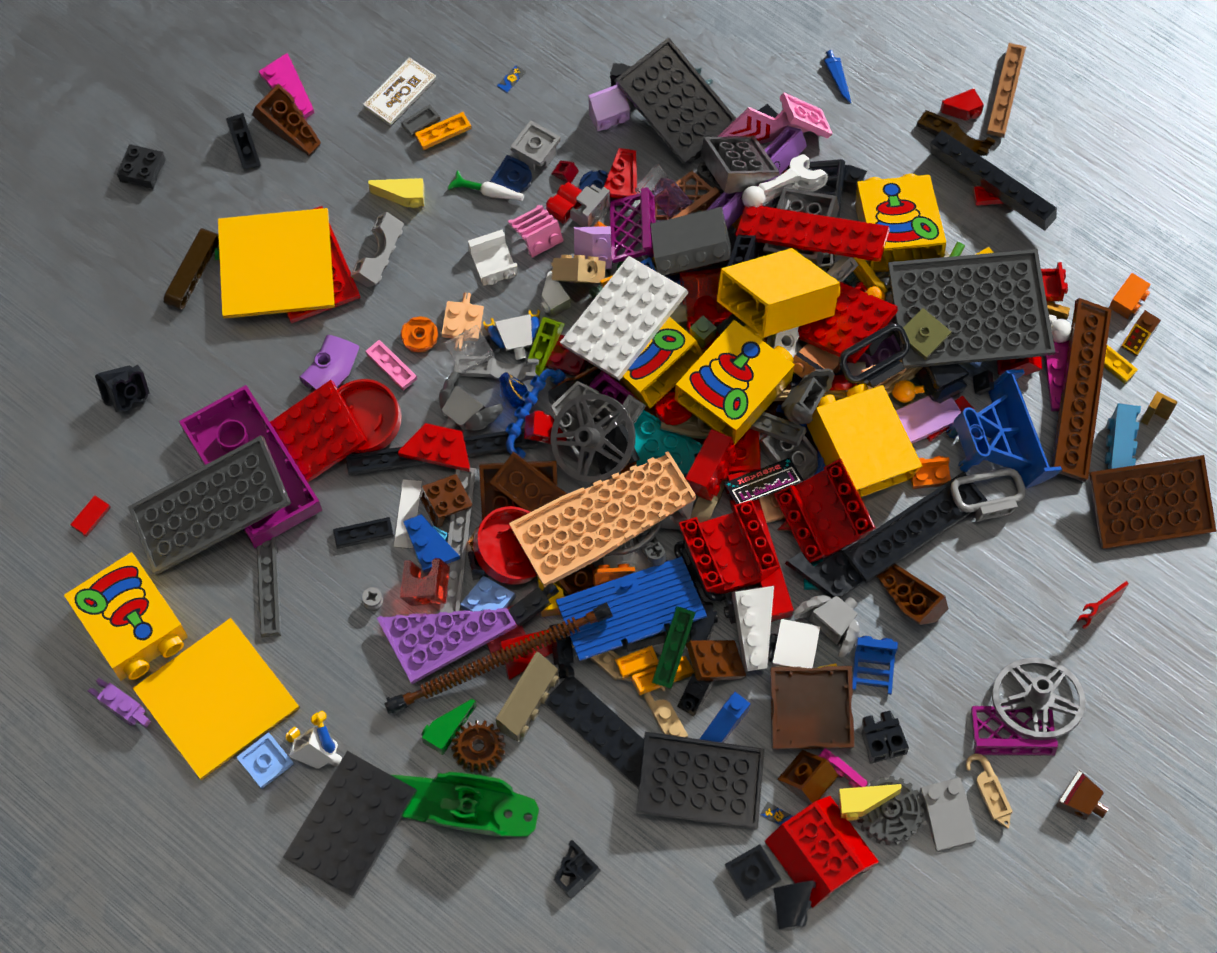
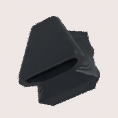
[915,364,969,403]
[95,365,150,412]

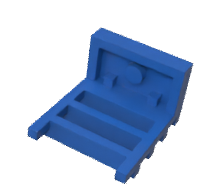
[852,636,898,695]

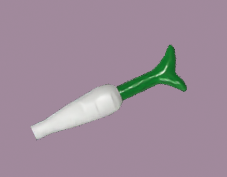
[448,170,524,201]

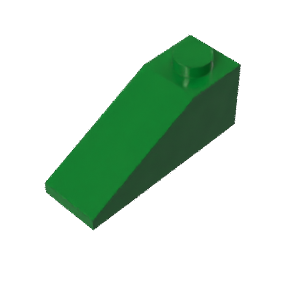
[421,699,477,755]

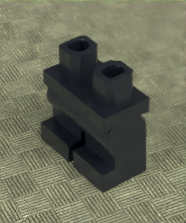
[862,710,909,764]

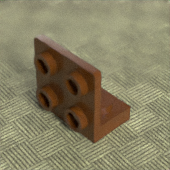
[419,474,472,528]

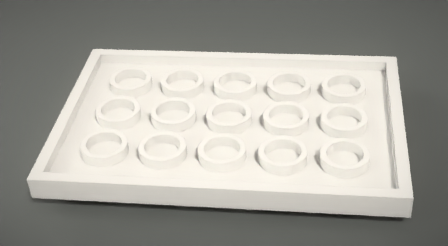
[560,256,688,380]

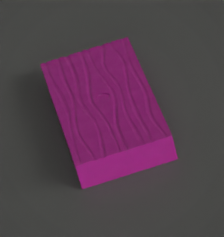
[179,385,323,548]

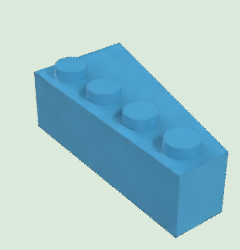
[1105,403,1141,469]

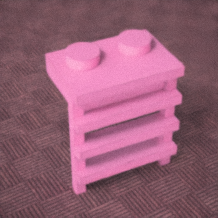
[508,205,564,258]

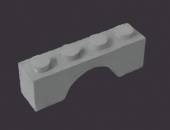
[350,212,404,288]

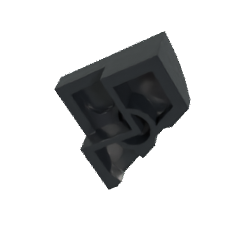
[554,840,601,899]
[773,881,816,931]

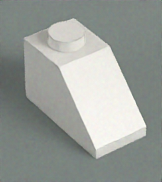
[541,271,571,318]

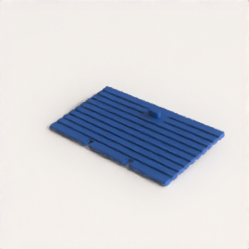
[556,556,707,661]

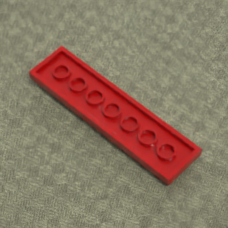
[736,206,890,262]

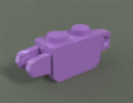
[88,678,151,728]

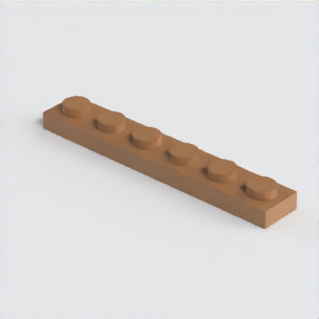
[987,43,1026,138]

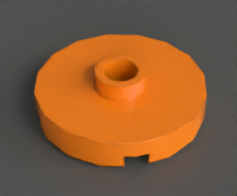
[401,316,438,353]

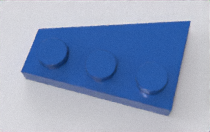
[403,514,461,573]

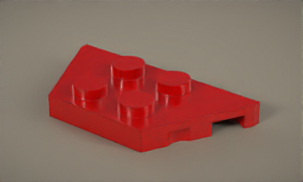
[398,423,470,472]

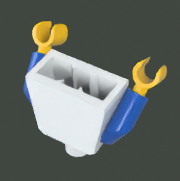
[483,310,540,360]
[285,711,342,769]

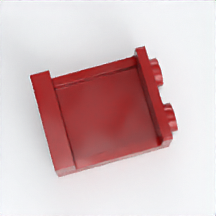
[1041,262,1068,301]

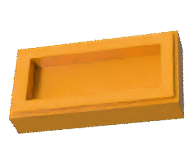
[615,645,659,679]

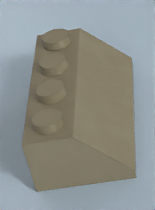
[496,652,560,742]

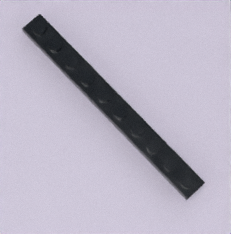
[346,428,538,476]

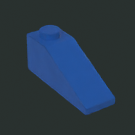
[700,692,751,743]

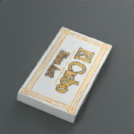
[363,57,437,126]

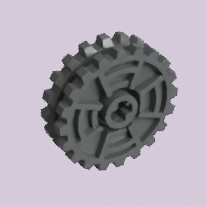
[857,776,924,846]

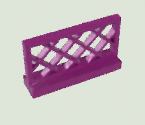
[610,187,656,263]
[971,706,1058,756]

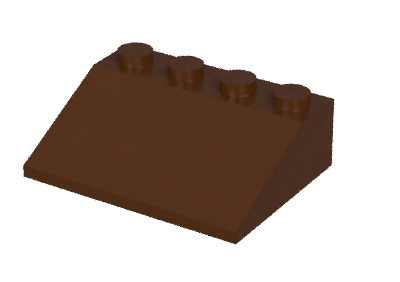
[479,460,558,521]

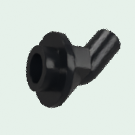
[768,633,778,662]

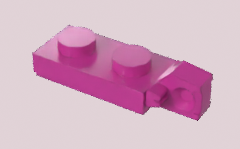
[819,748,868,788]

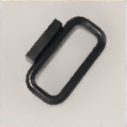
[839,323,910,388]

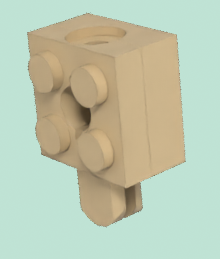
[551,255,606,284]

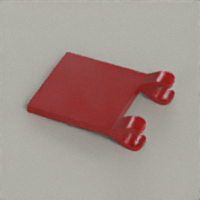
[1077,581,1129,629]

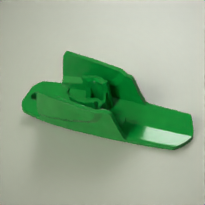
[392,772,539,837]

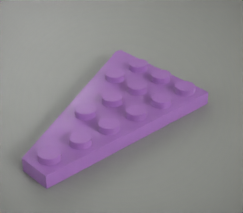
[377,608,517,684]

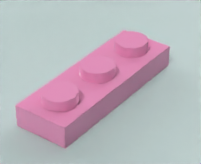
[365,340,417,391]

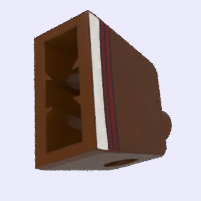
[1056,770,1109,820]

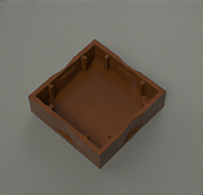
[770,666,855,749]

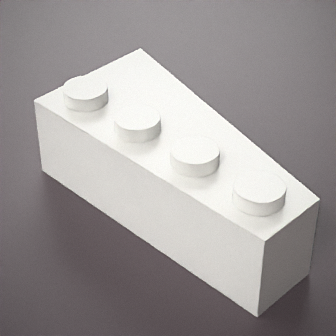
[732,586,774,671]

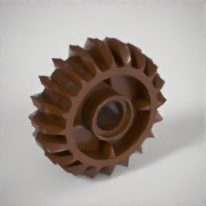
[451,720,506,775]

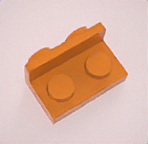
[911,456,951,489]
[593,564,635,587]

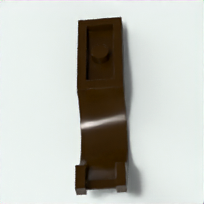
[917,110,996,156]

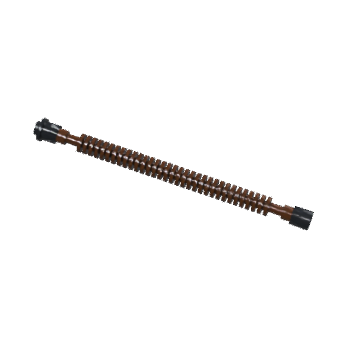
[384,602,613,716]

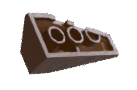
[252,84,321,155]
[877,564,949,625]

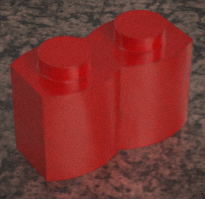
[546,182,582,224]

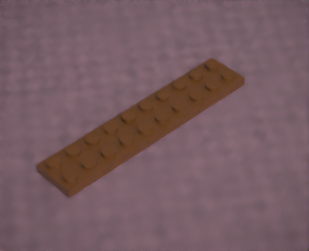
[1051,298,1112,482]

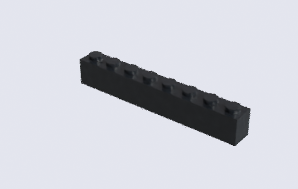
[930,130,1057,231]

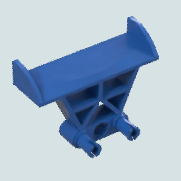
[946,369,1062,489]

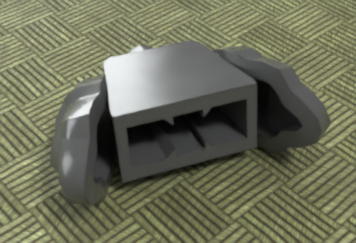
[781,368,834,425]
[439,371,503,431]

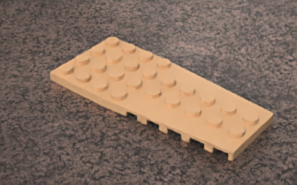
[509,452,696,588]

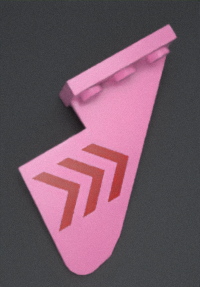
[718,93,833,144]

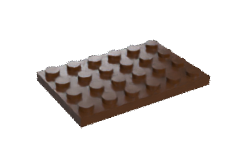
[1089,455,1217,549]

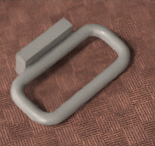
[950,468,1026,522]

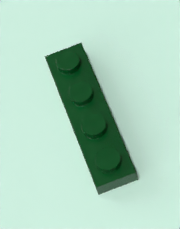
[651,606,696,689]

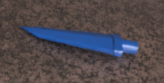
[824,50,851,103]

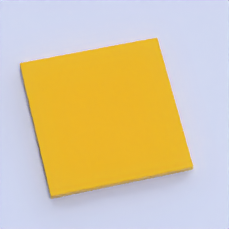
[218,208,335,319]
[133,618,300,780]

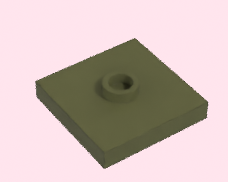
[897,308,952,360]

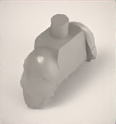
[793,595,860,658]

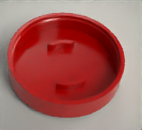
[338,379,402,454]
[473,506,538,585]

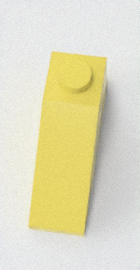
[368,178,424,208]
[839,784,902,820]

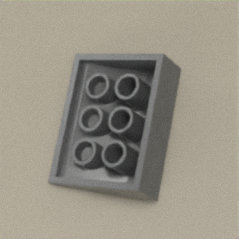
[650,207,732,277]

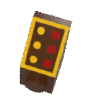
[1121,310,1161,357]

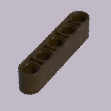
[163,228,219,310]

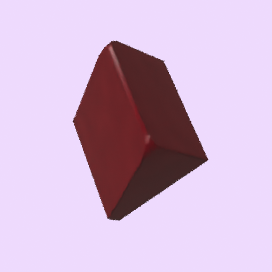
[551,160,579,183]

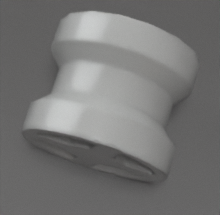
[362,587,383,611]

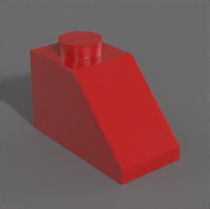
[940,88,984,121]
[997,356,1042,375]
[524,411,567,446]

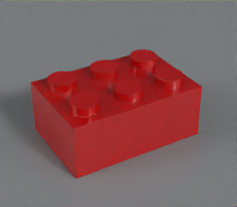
[685,429,737,501]

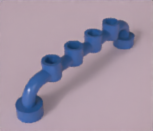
[506,369,566,459]

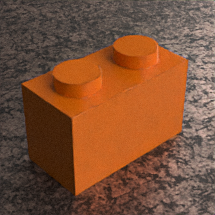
[1109,273,1151,319]

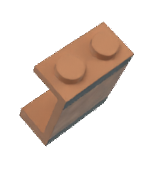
[793,343,840,378]

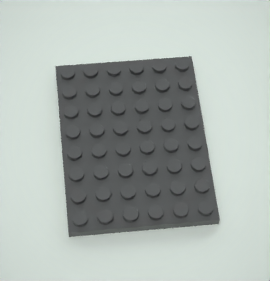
[888,249,1055,368]

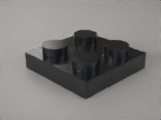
[725,844,781,901]

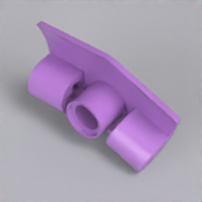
[299,335,359,390]

